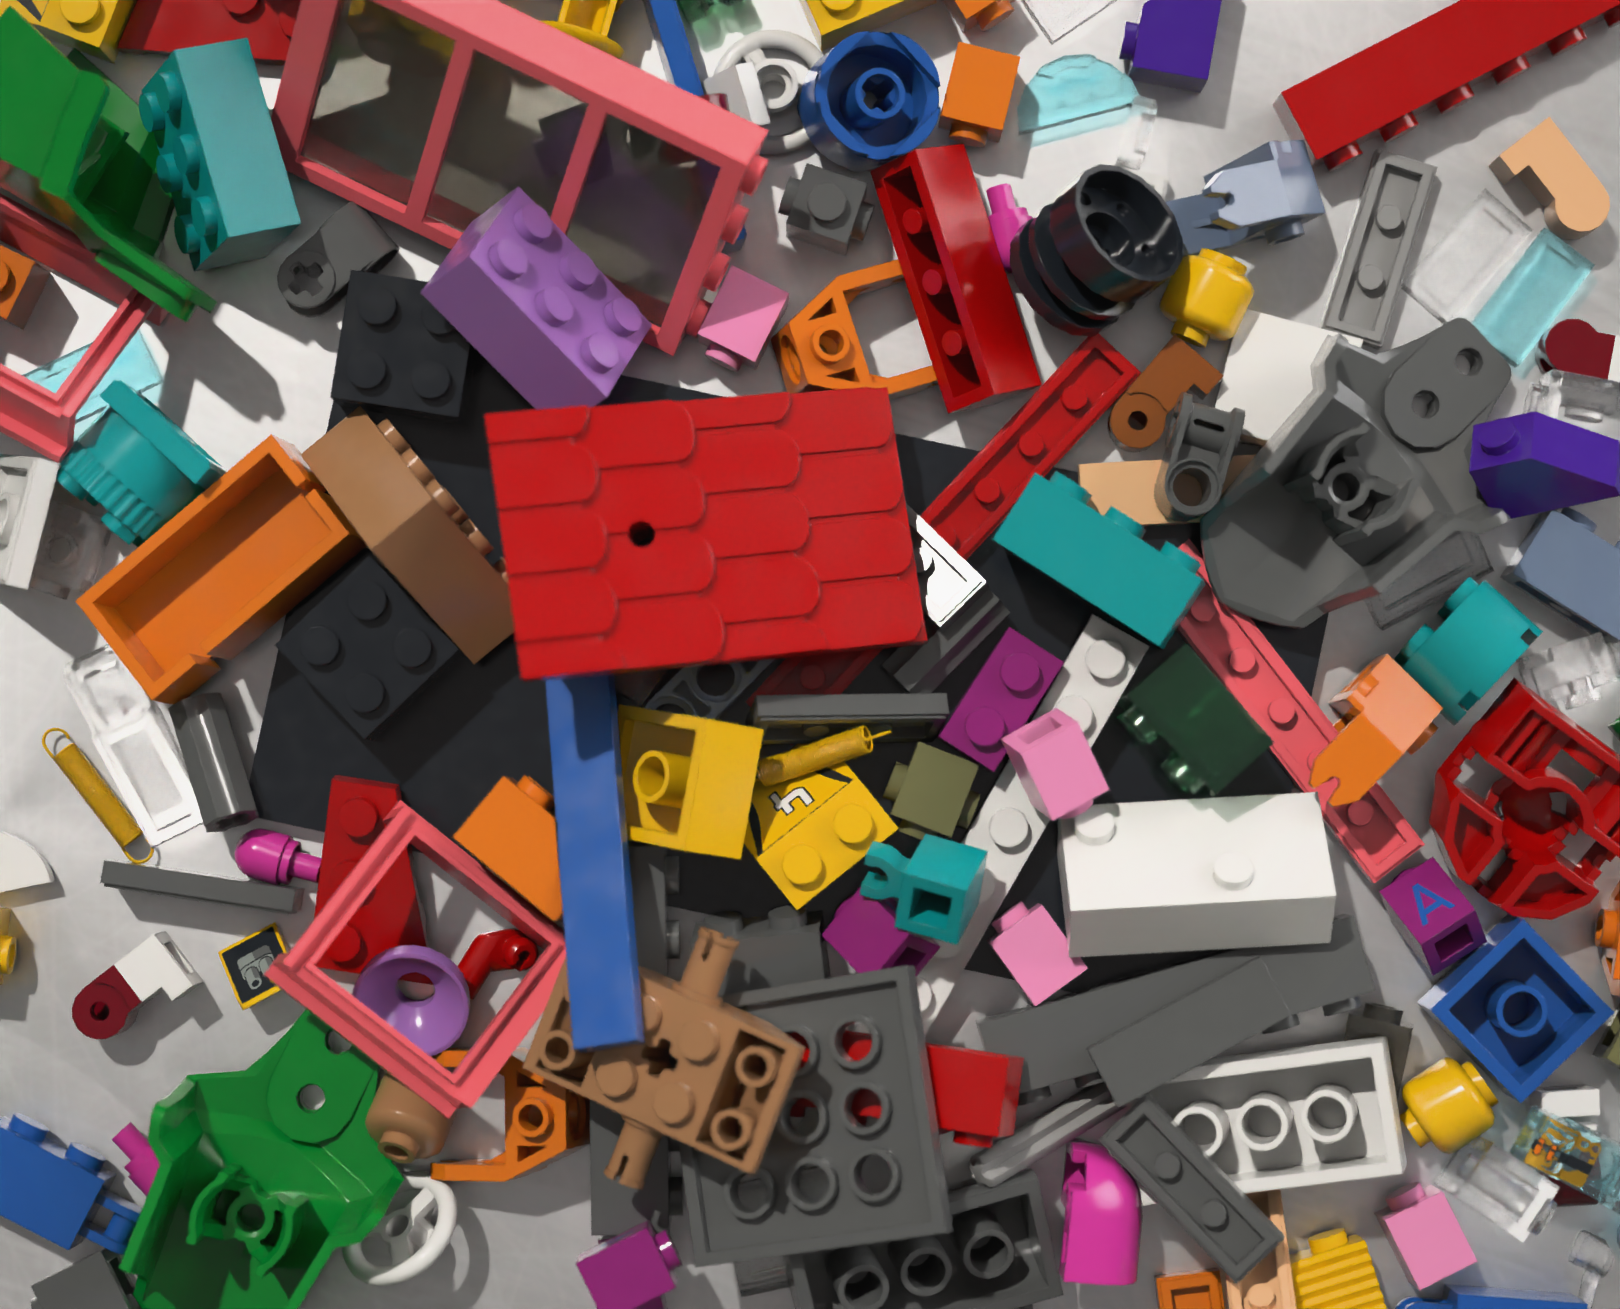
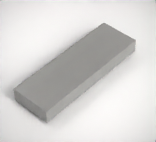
[1319,148,1438,350]

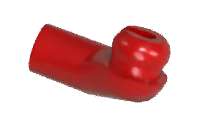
[457,928,538,1000]

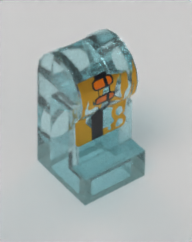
[1509,1105,1620,1214]

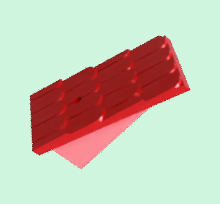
[484,387,928,682]

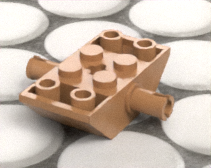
[522,927,805,1189]

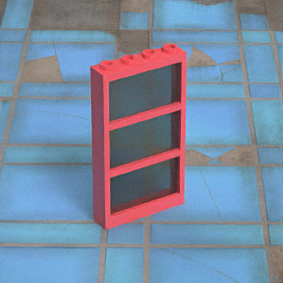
[271,0,769,356]

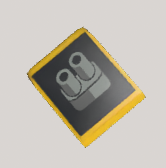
[218,922,290,1010]

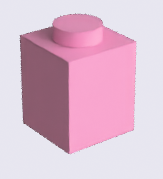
[697,265,789,372]
[1001,708,1109,821]
[986,901,1088,1007]
[1374,1182,1477,1290]

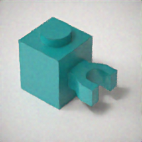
[860,834,988,945]

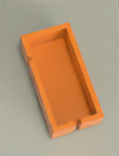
[76,434,367,705]

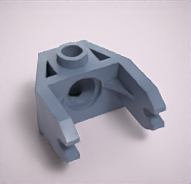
[1165,140,1326,258]

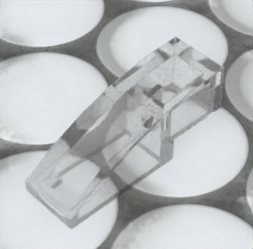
[62,644,203,849]

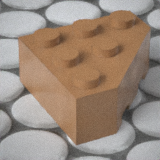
[300,406,515,664]

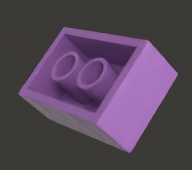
[420,186,652,409]

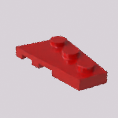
[117,0,344,66]
[314,775,433,985]

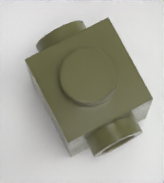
[883,742,981,840]

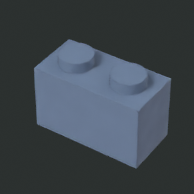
[1500,507,1620,645]

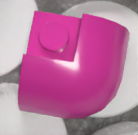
[1059,1138,1143,1285]

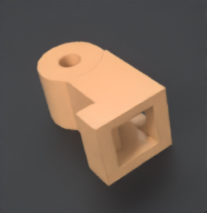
[1489,117,1610,240]

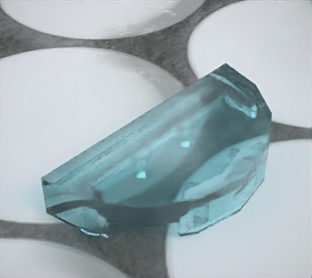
[1017,54,1141,136]

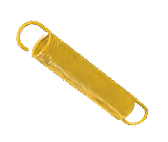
[755,725,892,787]
[42,728,154,864]

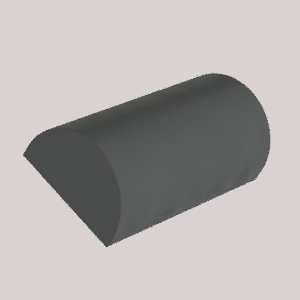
[782,1169,1063,1309]

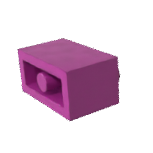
[936,627,1064,773]

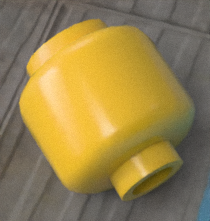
[1159,248,1254,348]
[1399,1057,1499,1154]

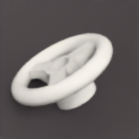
[713,29,824,154]
[342,1171,458,1286]

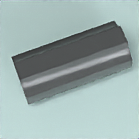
[880,589,1011,694]
[168,693,259,832]

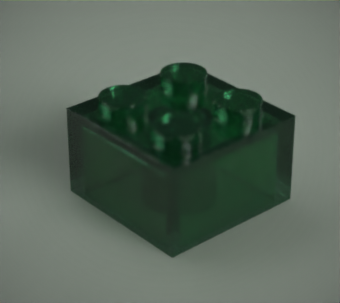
[1117,643,1274,796]

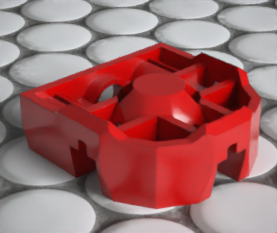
[1429,678,1620,920]

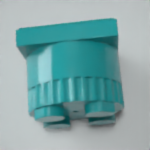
[56,379,227,547]

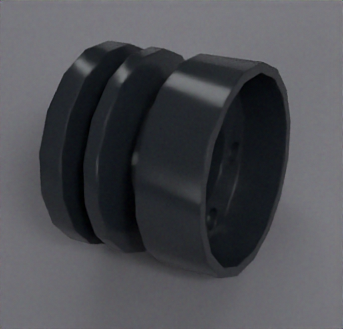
[1010,164,1183,337]

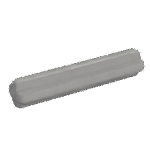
[969,1082,1127,1187]

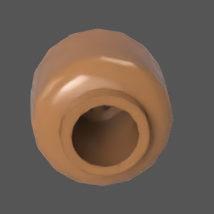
[365,1073,459,1163]

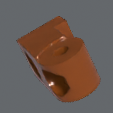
[1107,335,1224,453]

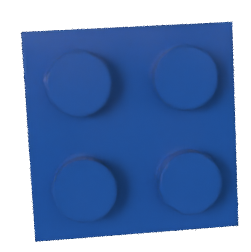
[1417,914,1614,1103]

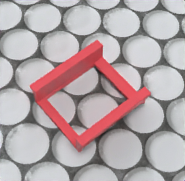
[0,193,169,463]
[263,800,566,1119]

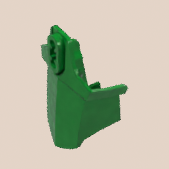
[0,5,218,323]
[118,1010,405,1309]

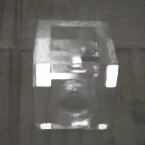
[1523,369,1620,423]

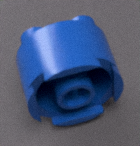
[797,31,941,172]

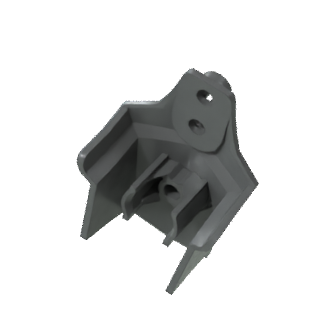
[1200,318,1511,629]

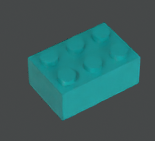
[139,38,301,272]
[993,471,1206,649]

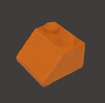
[453,775,563,922]

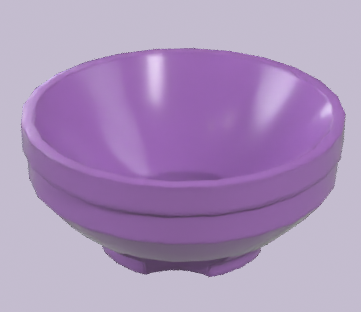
[352,945,470,1056]

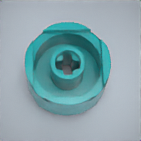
[1394,576,1543,726]

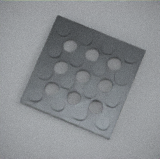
[670,965,953,1268]

